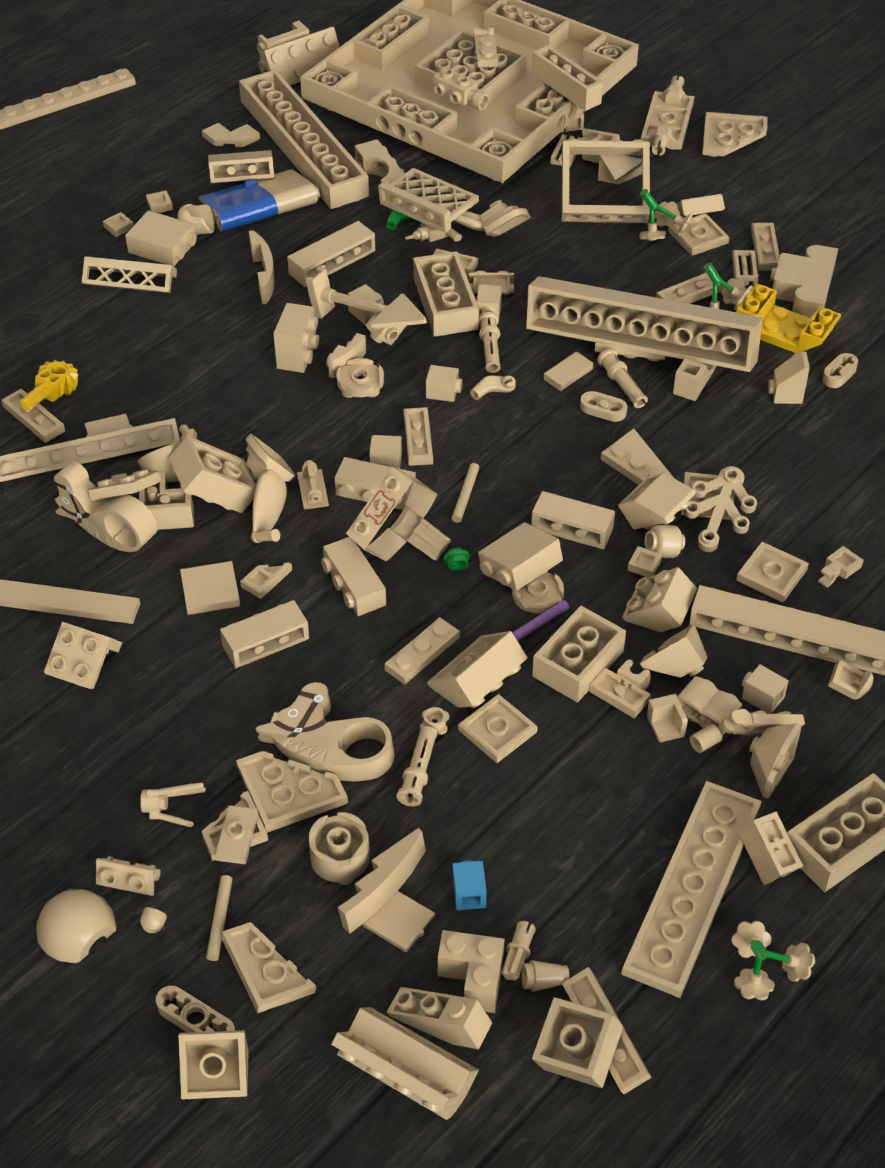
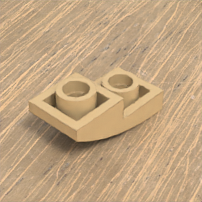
[326,333,366,378]

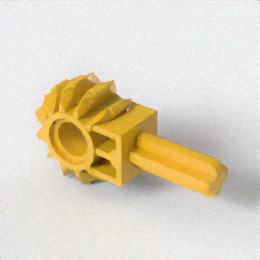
[19,360,78,411]

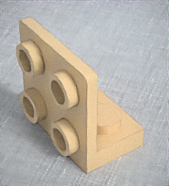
[44,622,122,689]

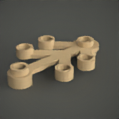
[684,466,757,552]

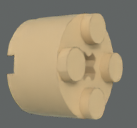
[309,812,370,885]

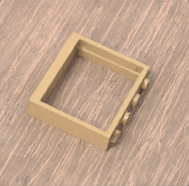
[561,139,650,223]

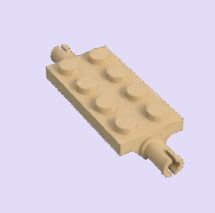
[641,76,695,155]

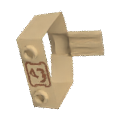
[346,467,451,561]

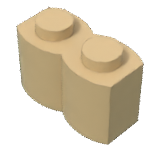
[677,676,742,736]

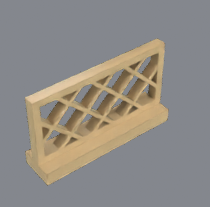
[378,168,479,233]

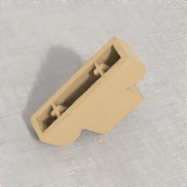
[770,245,838,318]

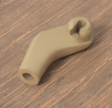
[470,375,516,400]

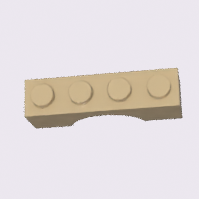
[355,139,415,209]
[673,358,717,401]

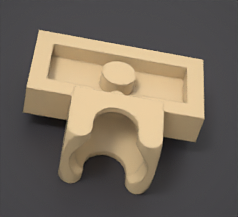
[589,660,651,718]

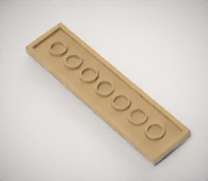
[621,781,762,998]

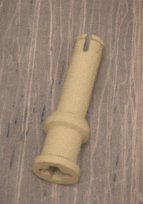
[479,312,500,373]
[597,349,648,408]
[397,726,437,807]

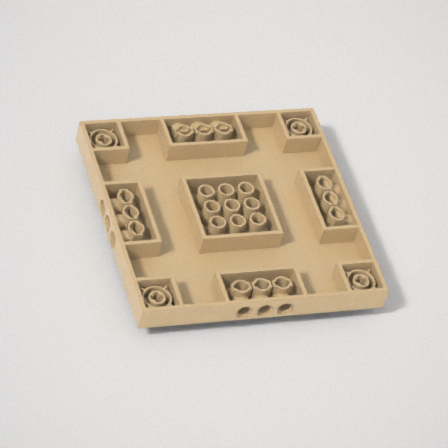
[300,0,639,183]

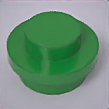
[444,548,470,570]

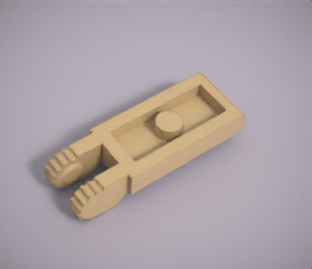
[721,709,805,736]

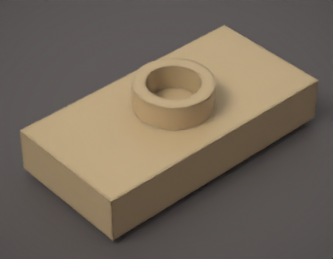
[215,806,258,864]

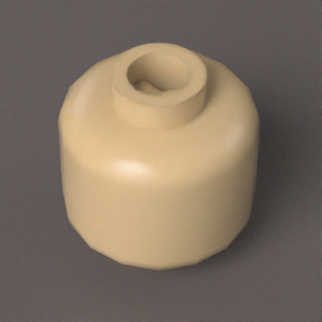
[645,525,685,558]

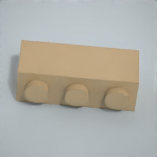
[208,150,274,183]
[335,457,416,510]
[531,491,615,549]
[321,537,386,616]
[220,600,309,668]

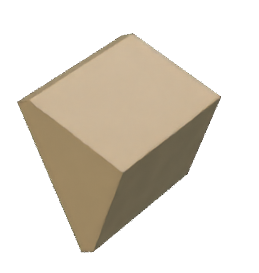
[179,1030,249,1099]

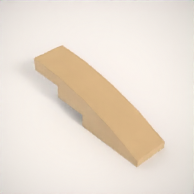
[338,828,426,934]

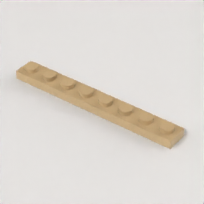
[0,68,136,130]
[0,418,180,482]

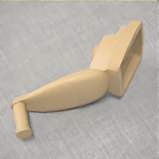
[420,200,531,237]
[246,433,295,543]

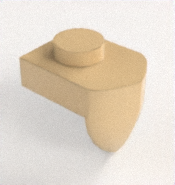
[828,660,873,700]

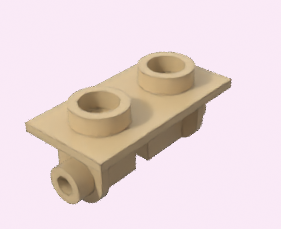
[469,271,514,295]
[297,460,329,509]
[96,856,160,896]

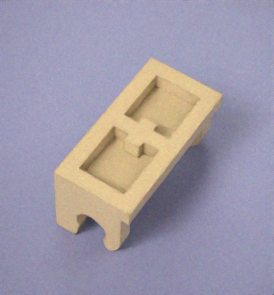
[737,812,803,885]

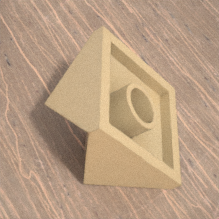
[598,155,642,184]

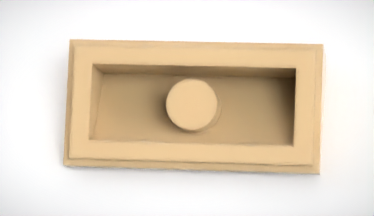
[677,194,725,216]

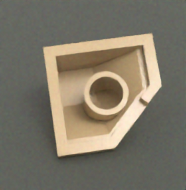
[768,352,809,404]
[640,624,707,678]
[749,723,802,799]

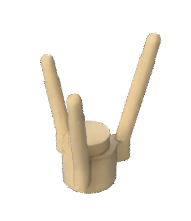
[141,783,206,827]

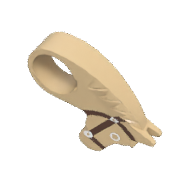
[54,461,158,552]
[256,682,394,782]

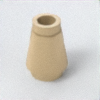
[521,960,569,992]

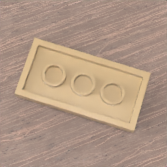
[262,27,340,85]

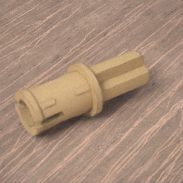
[501,921,536,981]

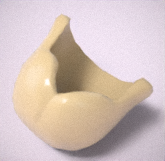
[177,204,215,235]

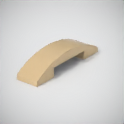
[249,230,275,304]

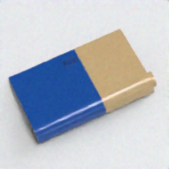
[199,169,320,232]

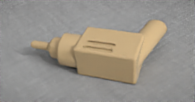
[405,224,462,242]

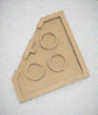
[702,112,768,157]
[236,751,348,833]

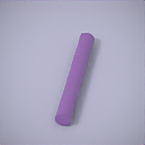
[512,600,569,641]

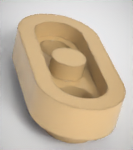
[580,391,627,422]

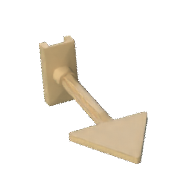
[305,267,427,328]

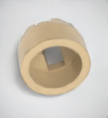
[140,907,167,933]

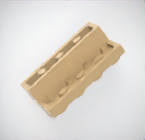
[331,1007,479,1120]

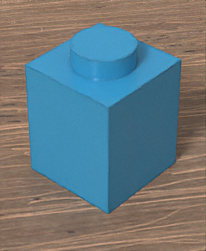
[453,860,487,910]

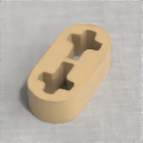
[822,353,858,388]

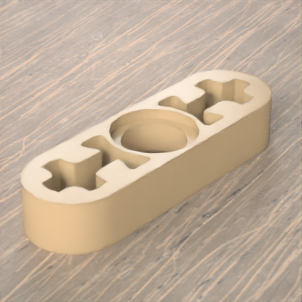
[156,986,235,1033]

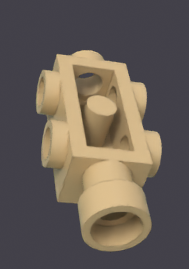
[432,67,489,110]

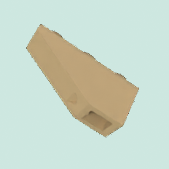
[387,987,492,1049]

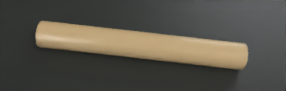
[452,463,479,523]
[206,875,232,961]

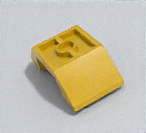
[736,283,841,353]

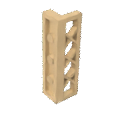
[82,257,177,293]

